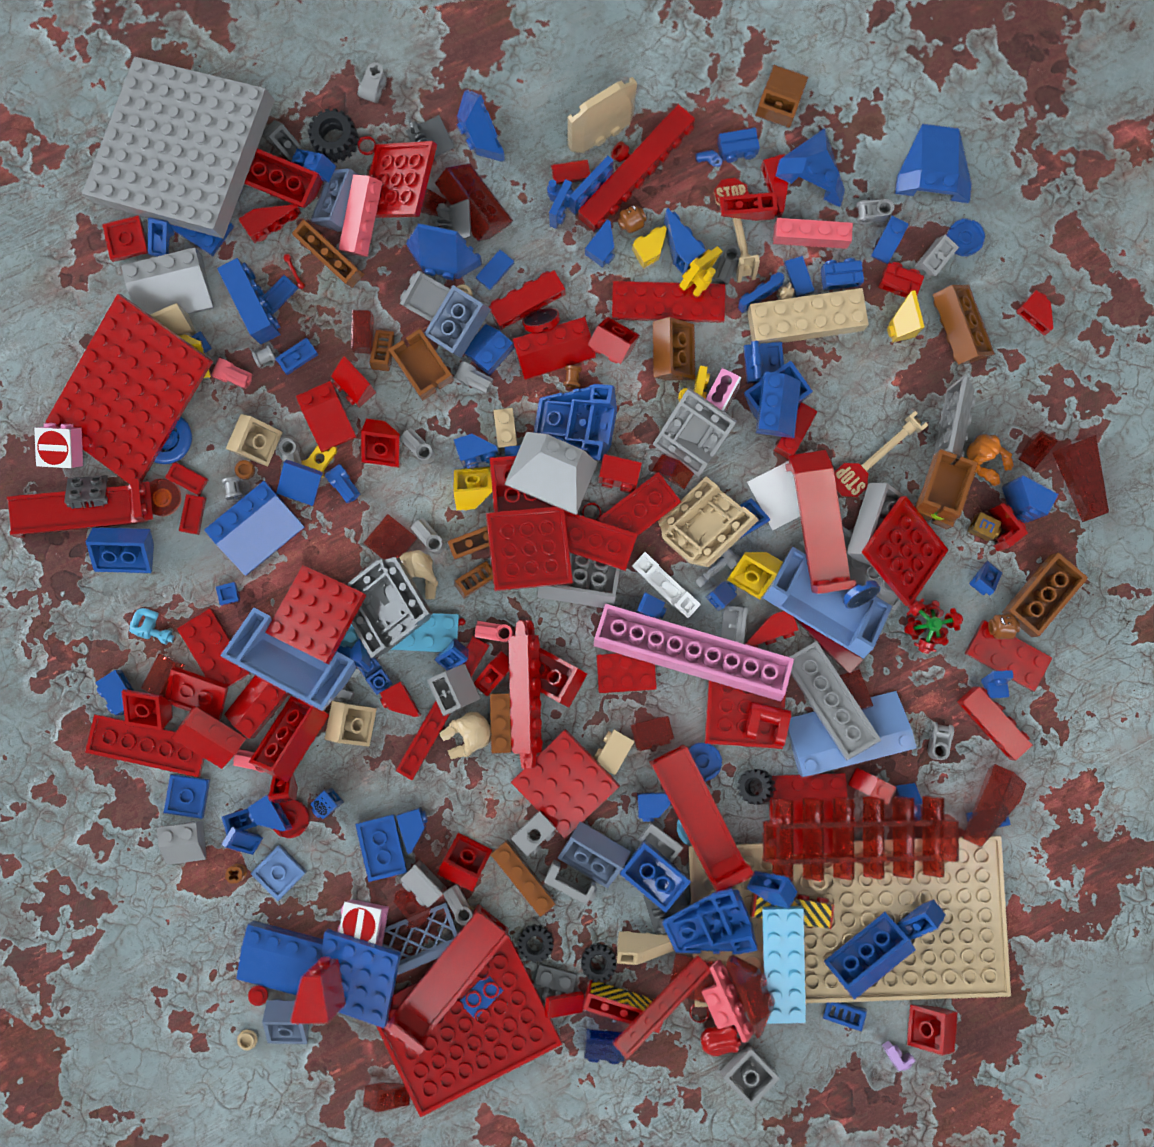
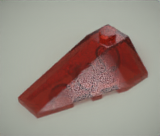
[962,764,1027,847]

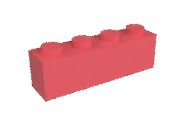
[338,175,382,257]
[773,218,853,249]

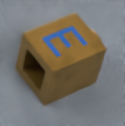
[967,512,1002,541]

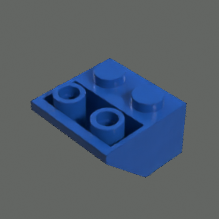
[453,434,500,469]

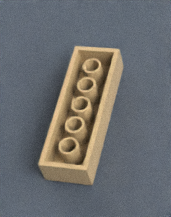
[747,288,869,344]

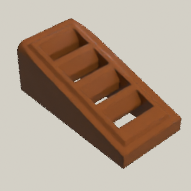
[369,330,395,371]
[454,560,493,599]

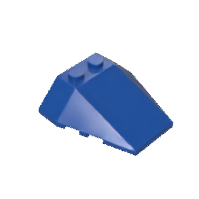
[895,124,972,203]
[406,223,482,280]
[533,384,617,461]
[662,889,758,955]

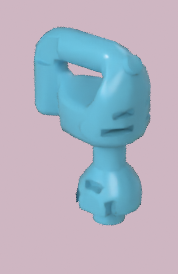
[129,608,175,645]

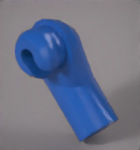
[695,150,723,167]

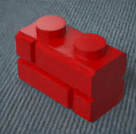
[878,262,925,298]

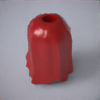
[700,1025,741,1056]

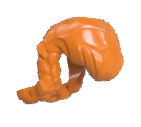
[966,434,1014,486]

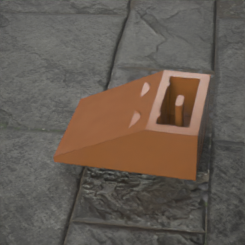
[755,65,809,128]

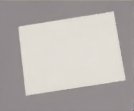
[747,449,813,530]

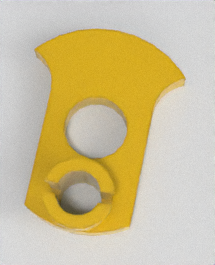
[301,445,338,478]

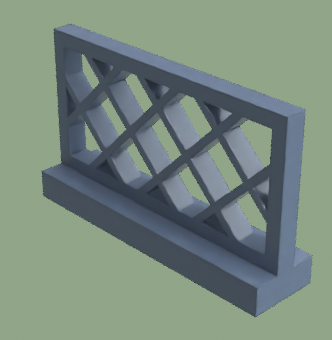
[382,903,458,975]

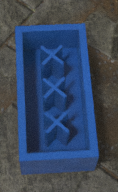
[217,258,281,345]

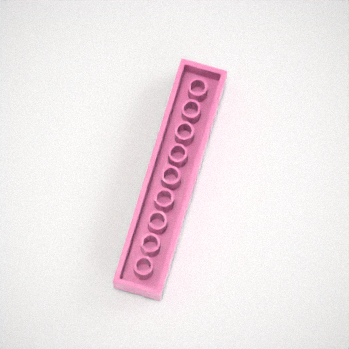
[594,604,794,701]

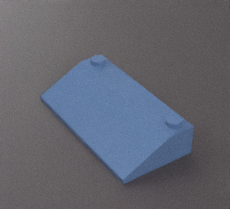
[763,547,892,659]
[221,608,356,711]
[788,691,917,777]

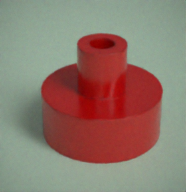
[611,141,631,162]

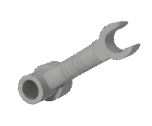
[695,548,741,588]

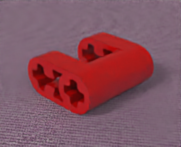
[744,702,791,747]

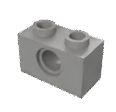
[511,811,556,856]

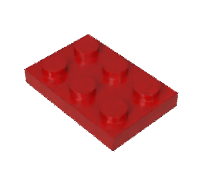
[596,653,657,693]
[165,666,229,720]

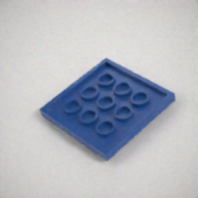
[321,929,401,1028]

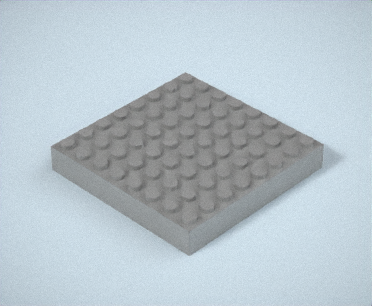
[82,57,275,239]

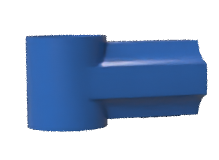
[324,464,361,504]

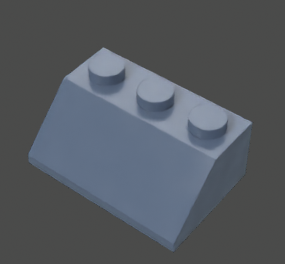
[310,168,359,232]
[424,285,491,358]
[558,821,631,888]

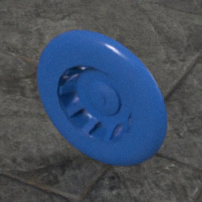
[154,417,192,464]

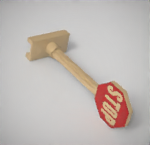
[714,178,760,283]
[834,411,928,497]

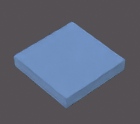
[250,845,307,901]

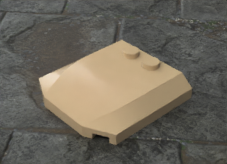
[568,77,637,153]
[658,477,758,567]

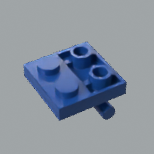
[547,179,574,229]
[743,341,784,384]

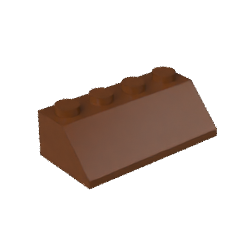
[933,285,995,365]

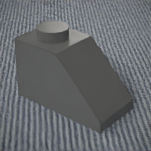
[262,120,304,162]

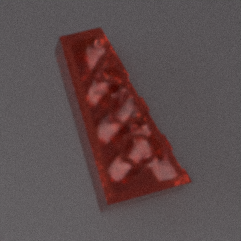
[1053,435,1109,522]

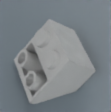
[427,664,481,716]

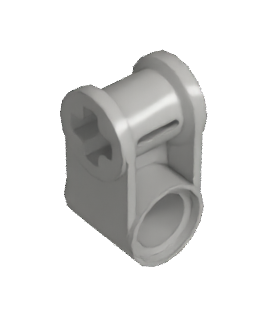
[358,62,386,103]
[856,199,894,224]
[927,722,954,760]

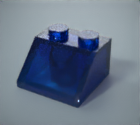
[584,1029,625,1064]

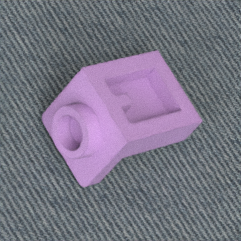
[882,1041,915,1071]

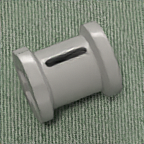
[252,345,276,367]
[222,477,243,500]

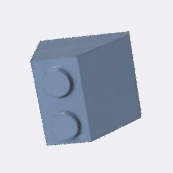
[262,999,308,1044]

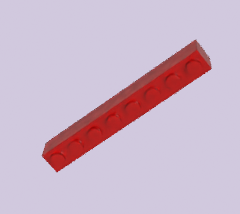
[578,104,695,232]

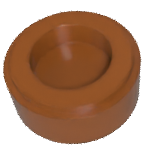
[235,460,255,480]

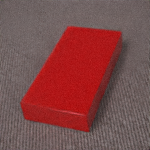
[551,159,590,185]
[165,462,209,496]
[179,494,206,535]
[544,991,584,1019]

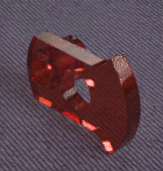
[393,889,431,928]

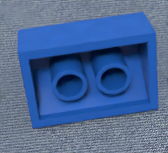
[744,361,813,419]
[756,371,801,438]
[1002,475,1058,523]
[86,528,154,573]

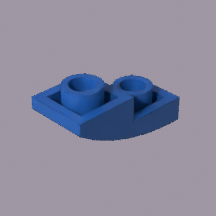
[358,657,393,695]

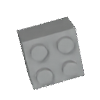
[721,1043,780,1108]

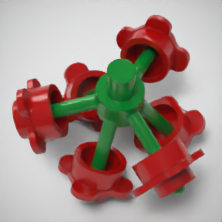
[904,598,963,654]

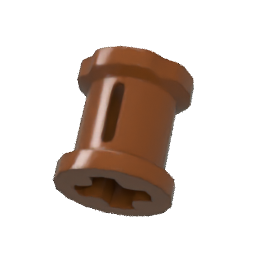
[563,365,582,388]
[225,863,248,884]

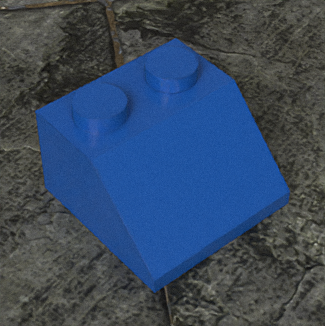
[464,324,514,376]

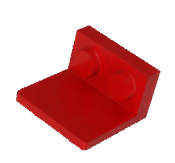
[989,503,1028,551]

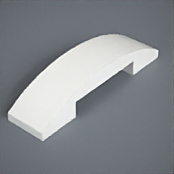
[632,552,701,618]

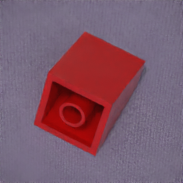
[291,957,345,1024]

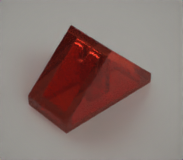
[1018,430,1058,469]
[652,454,694,490]

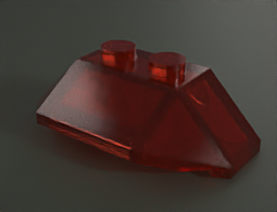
[726,955,775,1039]

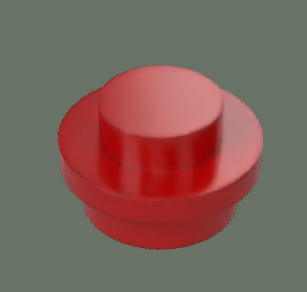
[248,985,268,1006]

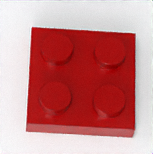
[102,215,148,262]

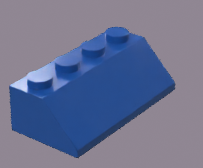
[824,912,916,1000]

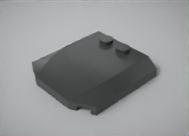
[347,557,432,658]

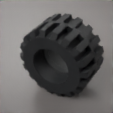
[308,108,358,163]

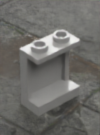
[400,270,451,322]
[544,859,597,905]

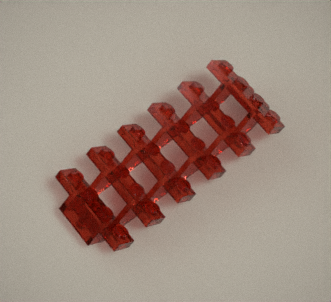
[763,795,959,882]

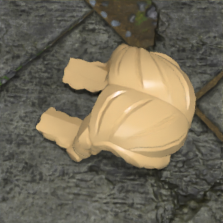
[400,550,438,600]
[439,712,491,759]

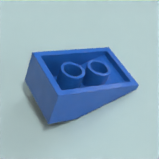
[619,840,691,913]

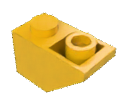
[632,226,667,269]

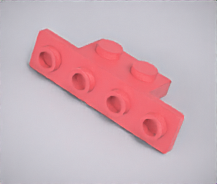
[701,960,753,1043]

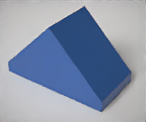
[222,808,259,835]

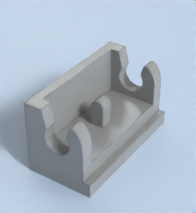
[914,235,959,277]
[721,606,748,644]
[638,822,683,863]

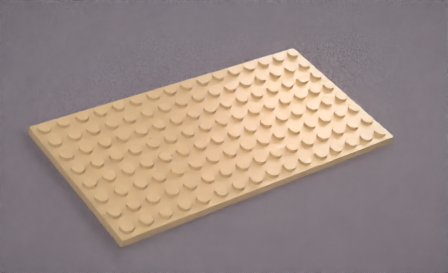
[688,835,1011,1007]

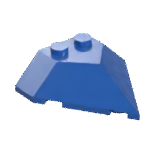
[456,90,505,162]
[775,128,845,207]

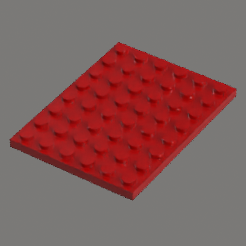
[45,294,213,485]
[376,935,563,1118]

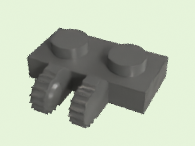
[534,963,577,1004]

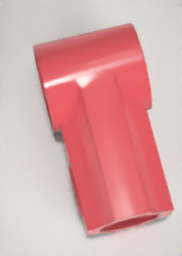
[211,358,252,389]
[475,621,514,643]
[233,749,264,772]

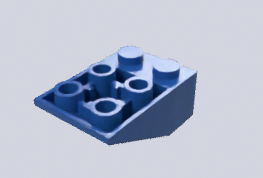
[664,208,706,274]

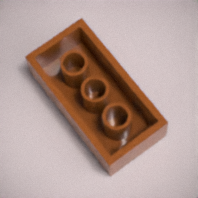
[1002,553,1088,637]

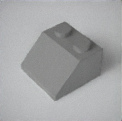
[157,820,207,865]
[401,860,447,907]

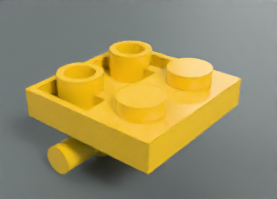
[679,246,723,296]
[678,366,710,402]

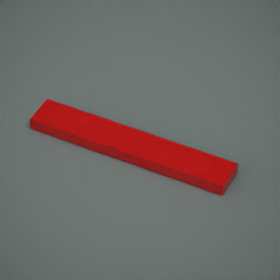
[613,955,711,1059]

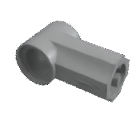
[453,361,494,394]
[400,428,435,464]
[279,438,302,465]
[411,518,445,555]
[443,884,474,925]

